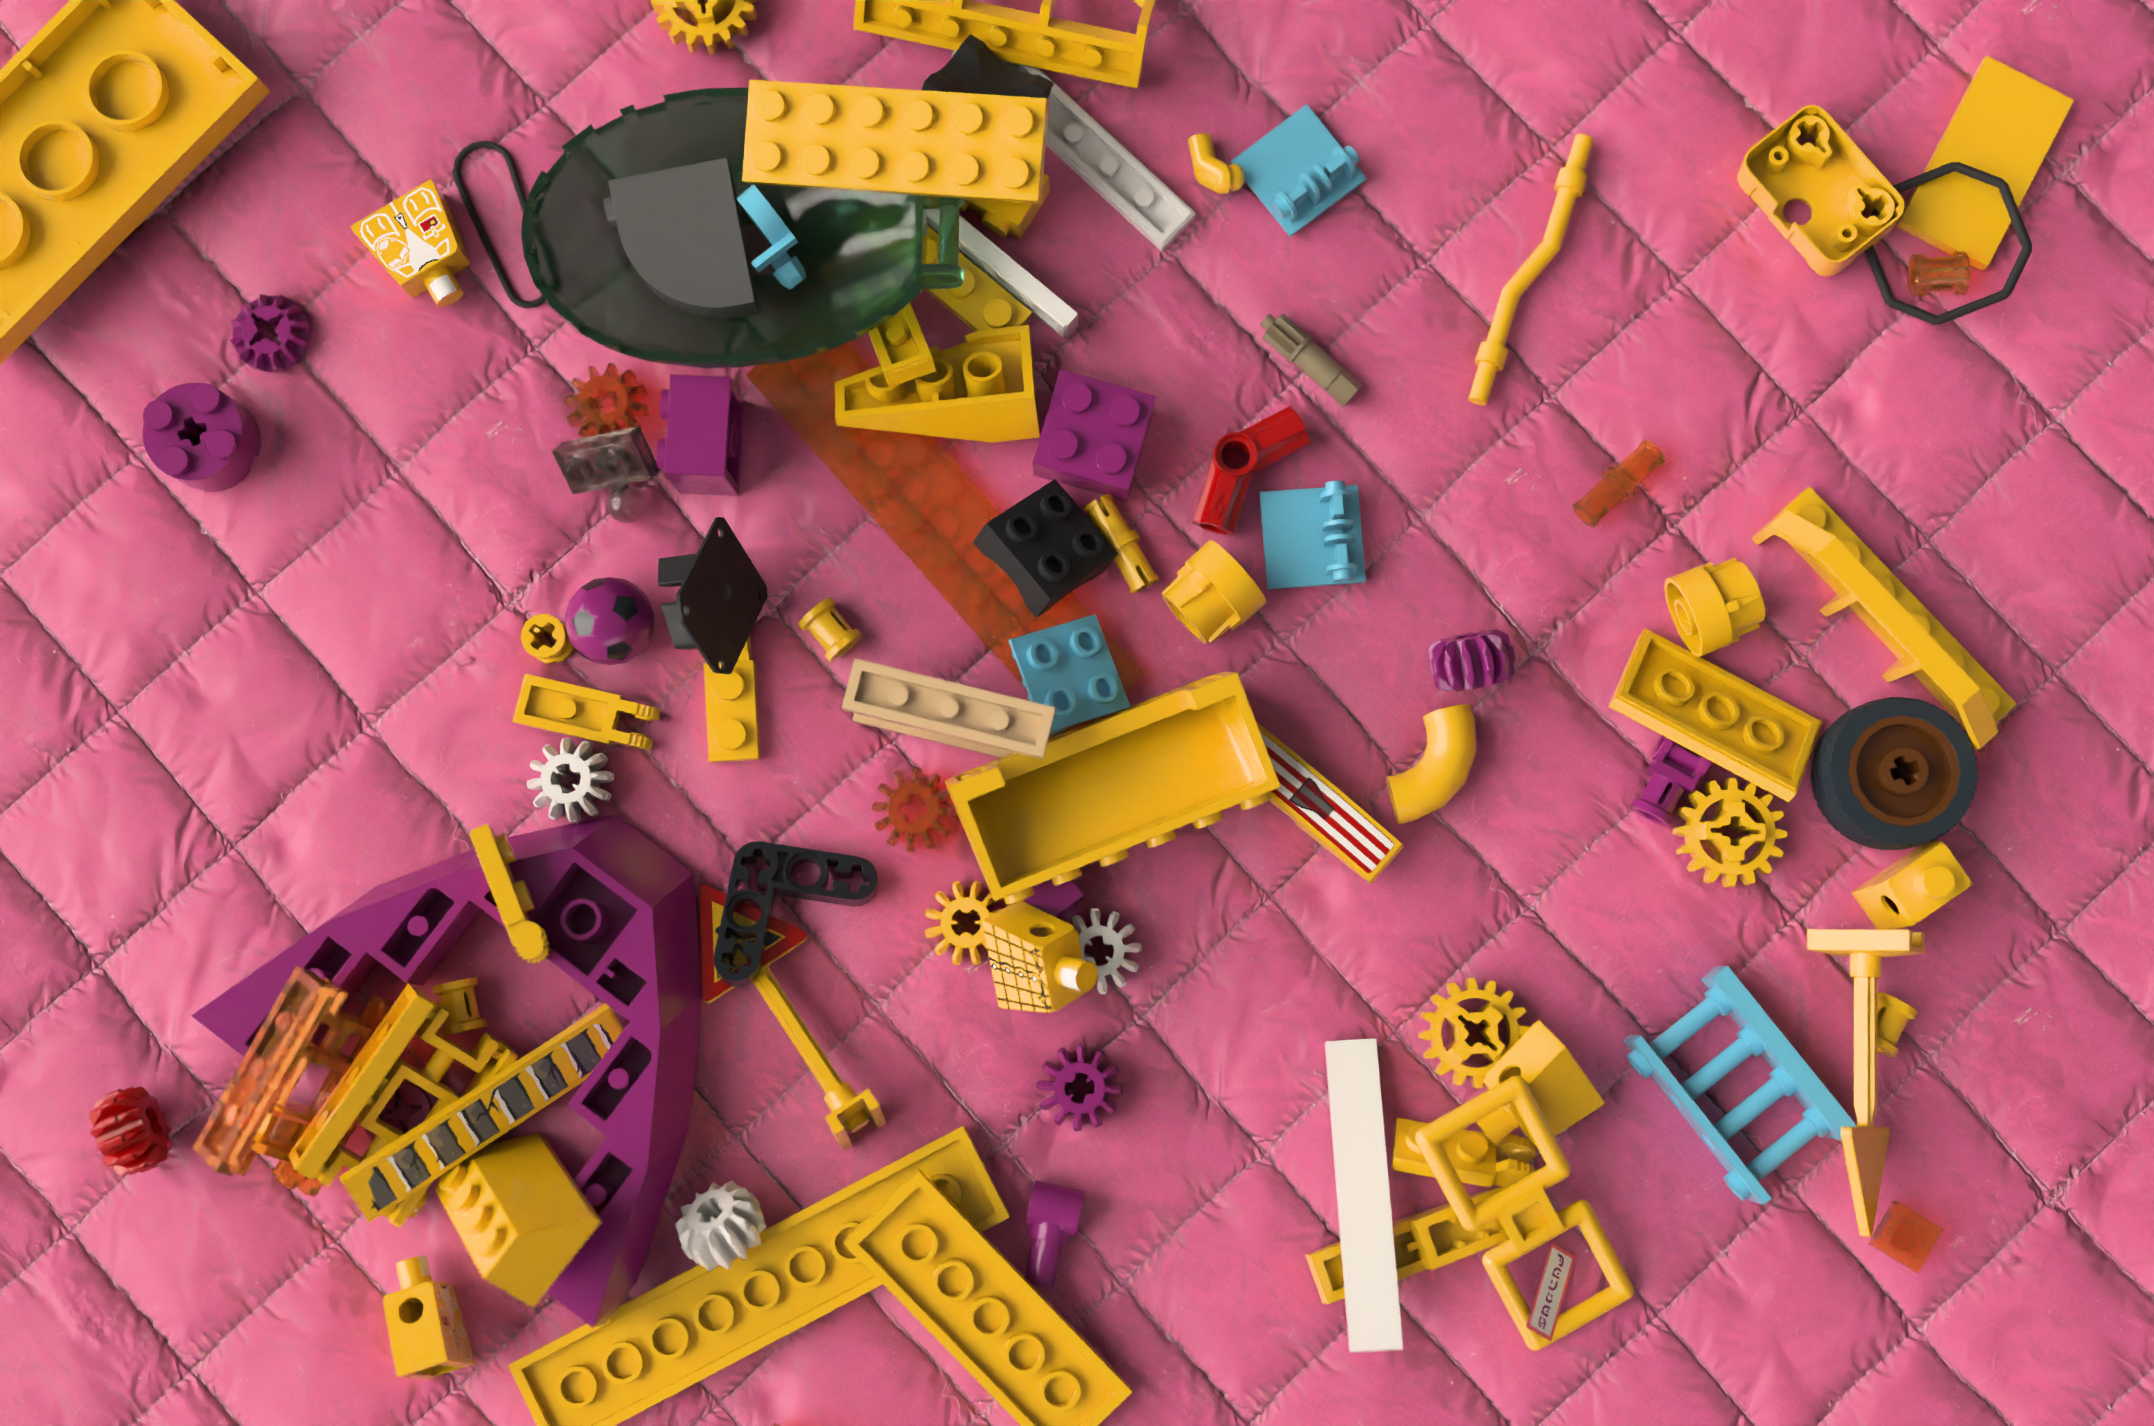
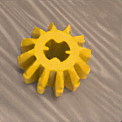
[925,881,1004,965]

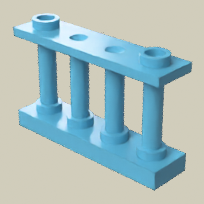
[1623,966,1857,1205]

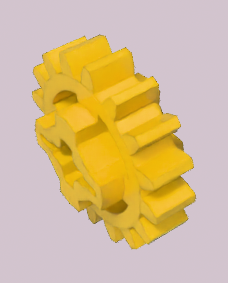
[651,0,758,54]
[1673,778,1787,888]
[1418,978,1530,1088]

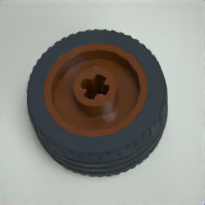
[1810,697,1978,850]

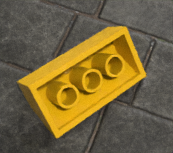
[435,1133,601,1308]

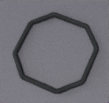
[1865,162,2032,324]

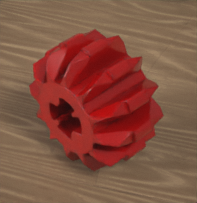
[89,1086,172,1176]

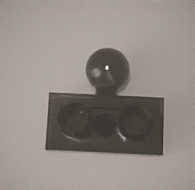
[552,426,660,523]

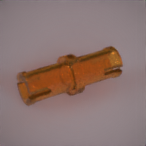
[1572,440,1666,528]

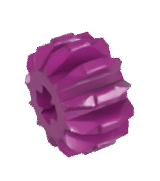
[1428,629,1516,692]
[1037,1044,1123,1131]

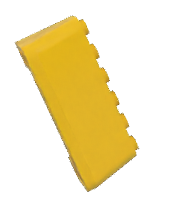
[945,672,1281,905]

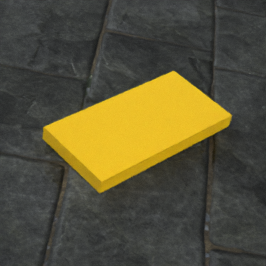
[1895,56,2074,271]
[1608,628,1822,802]

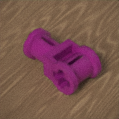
[1630,735,1712,827]

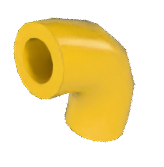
[1386,704,1477,824]

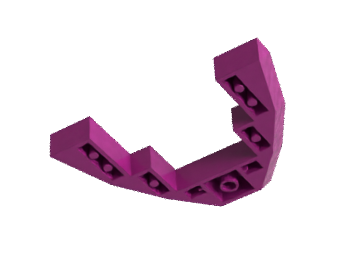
[191,814,702,1328]

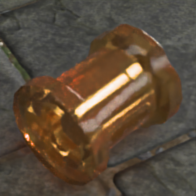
[1907,251,1971,297]

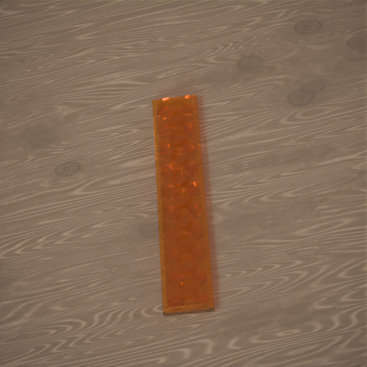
[746,311,1144,733]

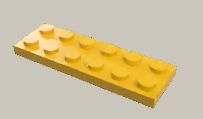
[742,80,1049,204]
[844,1168,1132,1426]

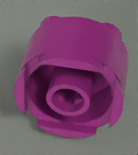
[143,383,261,492]

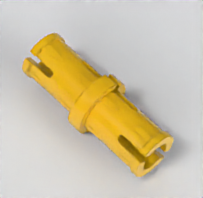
[1083,494,1160,595]

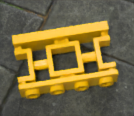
[288,983,518,1228]

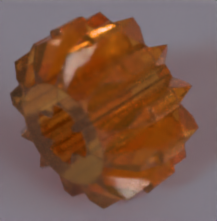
[564,363,650,448]
[871,767,957,853]

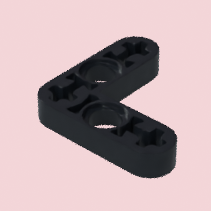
[714,841,878,987]

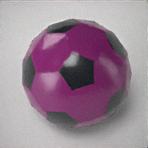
[565,577,654,665]

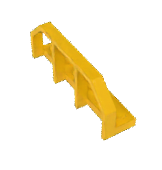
[854,0,1157,89]
[1751,486,2017,751]

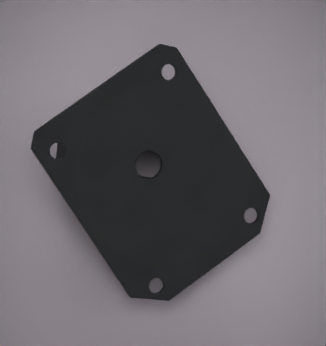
[658,517,768,674]

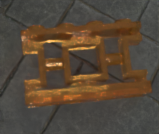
[192,965,395,1197]

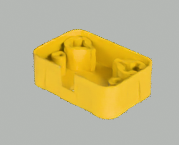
[1737,105,1905,277]

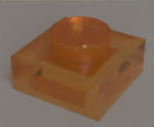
[1868,1200,1943,1273]

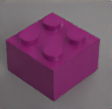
[1032,369,1156,502]
[657,374,744,496]

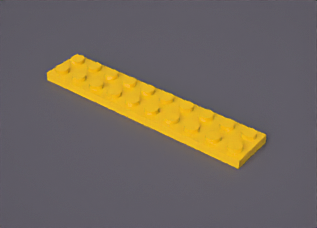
[508,1125,1010,1426]

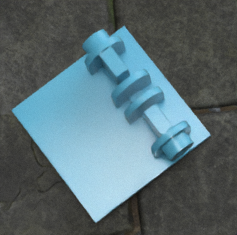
[1230,104,1367,237]
[1259,481,1366,590]
[1008,614,1130,736]

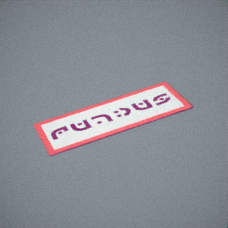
[1526,1242,1575,1341]

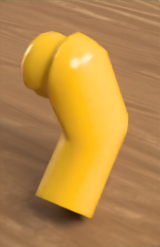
[1188,133,1244,194]

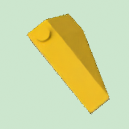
[835,325,1040,443]

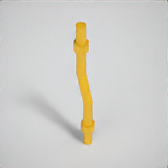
[1468,134,1594,406]

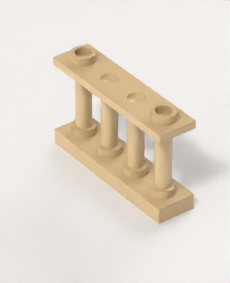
[842,658,1056,759]

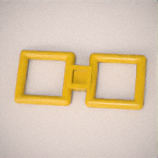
[1415,1076,1635,1351]

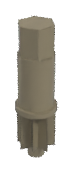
[1260,313,1363,407]

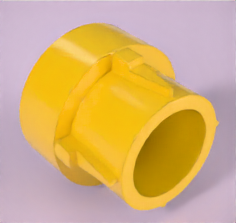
[1162,540,1266,644]
[1664,557,1765,657]

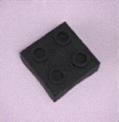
[922,34,1054,100]
[973,479,1118,618]

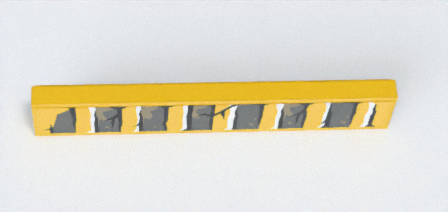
[339,1003,624,1223]

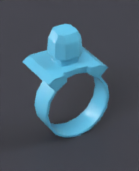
[736,184,806,290]

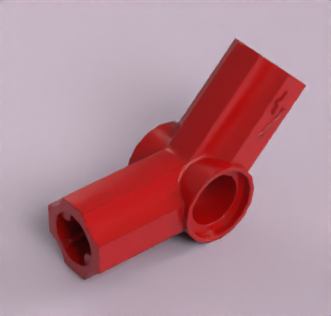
[1192,406,1311,536]

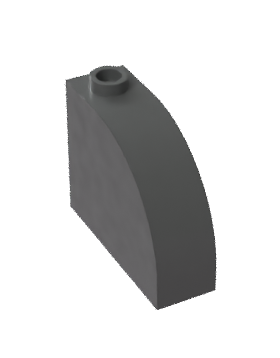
[604,158,760,319]

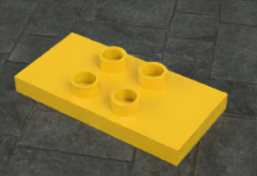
[0,0,271,365]

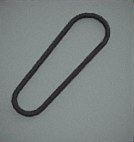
[452,140,553,309]

